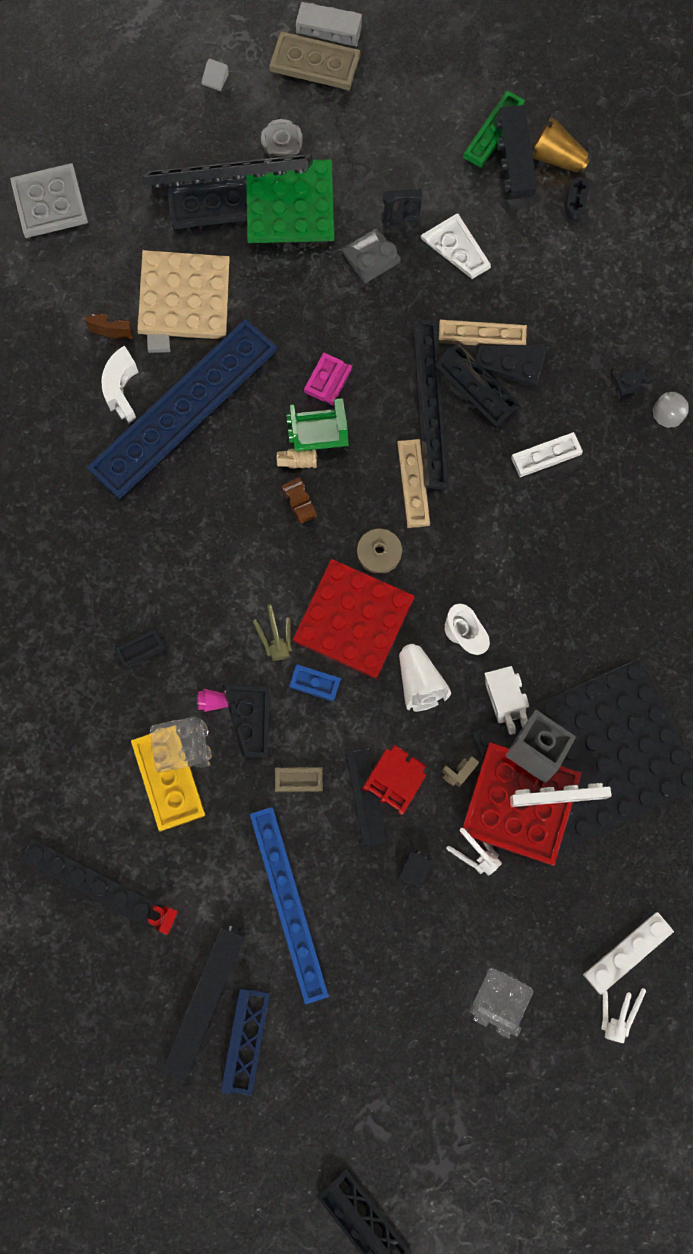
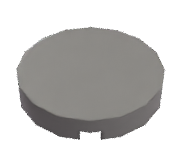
[261,119,303,158]

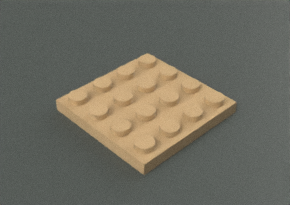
[138,250,230,339]

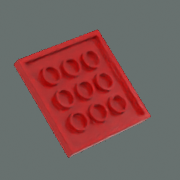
[293,559,415,679]
[460,742,581,866]

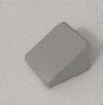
[201,59,229,91]

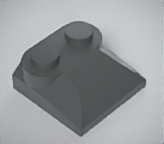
[341,228,401,283]

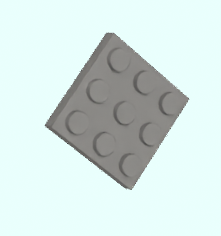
[10,163,88,238]

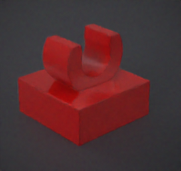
[147,906,177,935]

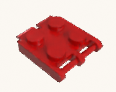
[362,745,426,815]

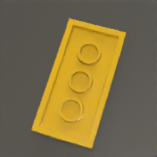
[131,726,206,832]

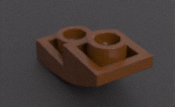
[85,313,133,339]

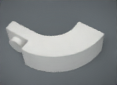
[102,346,139,424]

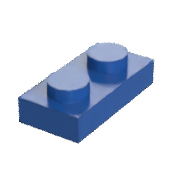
[289,664,341,702]

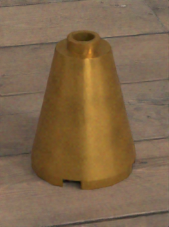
[532,117,590,173]

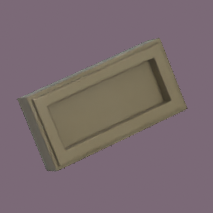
[275,767,323,792]

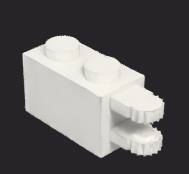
[485,666,529,735]

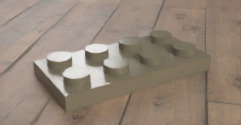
[269,31,360,90]

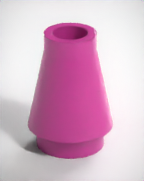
[198,689,228,712]

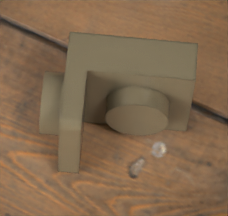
[442,757,480,787]

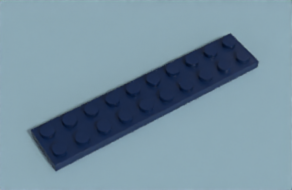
[87,319,277,500]

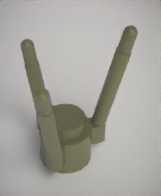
[253,604,292,661]

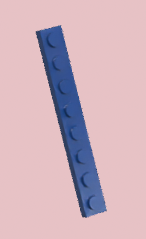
[250,807,329,1005]

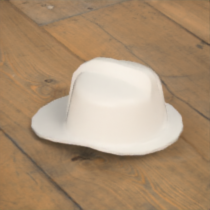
[445,604,490,655]

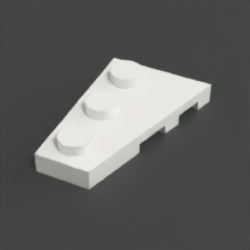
[421,213,491,279]

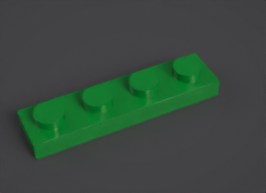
[463,91,525,168]

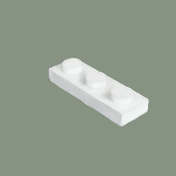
[511,432,583,477]

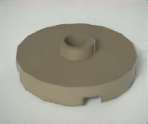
[357,528,402,574]

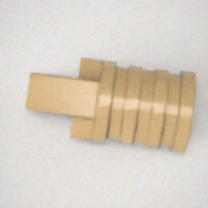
[276,448,317,469]

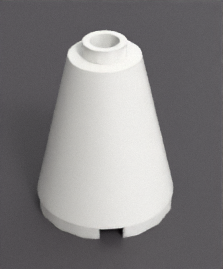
[399,644,451,712]

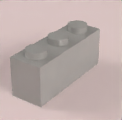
[296,2,362,49]

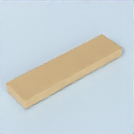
[438,320,527,346]
[397,439,430,528]

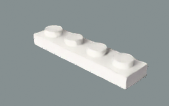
[510,783,611,807]
[583,912,674,995]

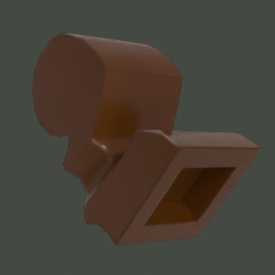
[281,477,317,525]

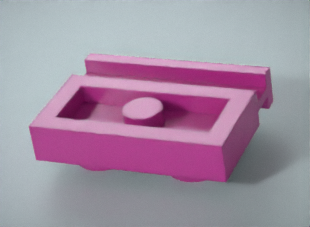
[304,353,352,406]

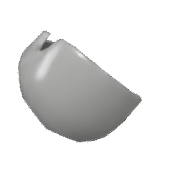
[652,391,689,428]

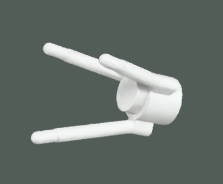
[447,828,502,876]
[601,988,646,1043]

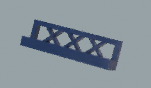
[221,988,270,1096]

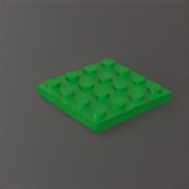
[247,159,334,243]

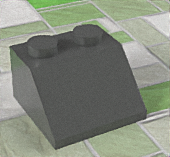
[505,710,576,783]

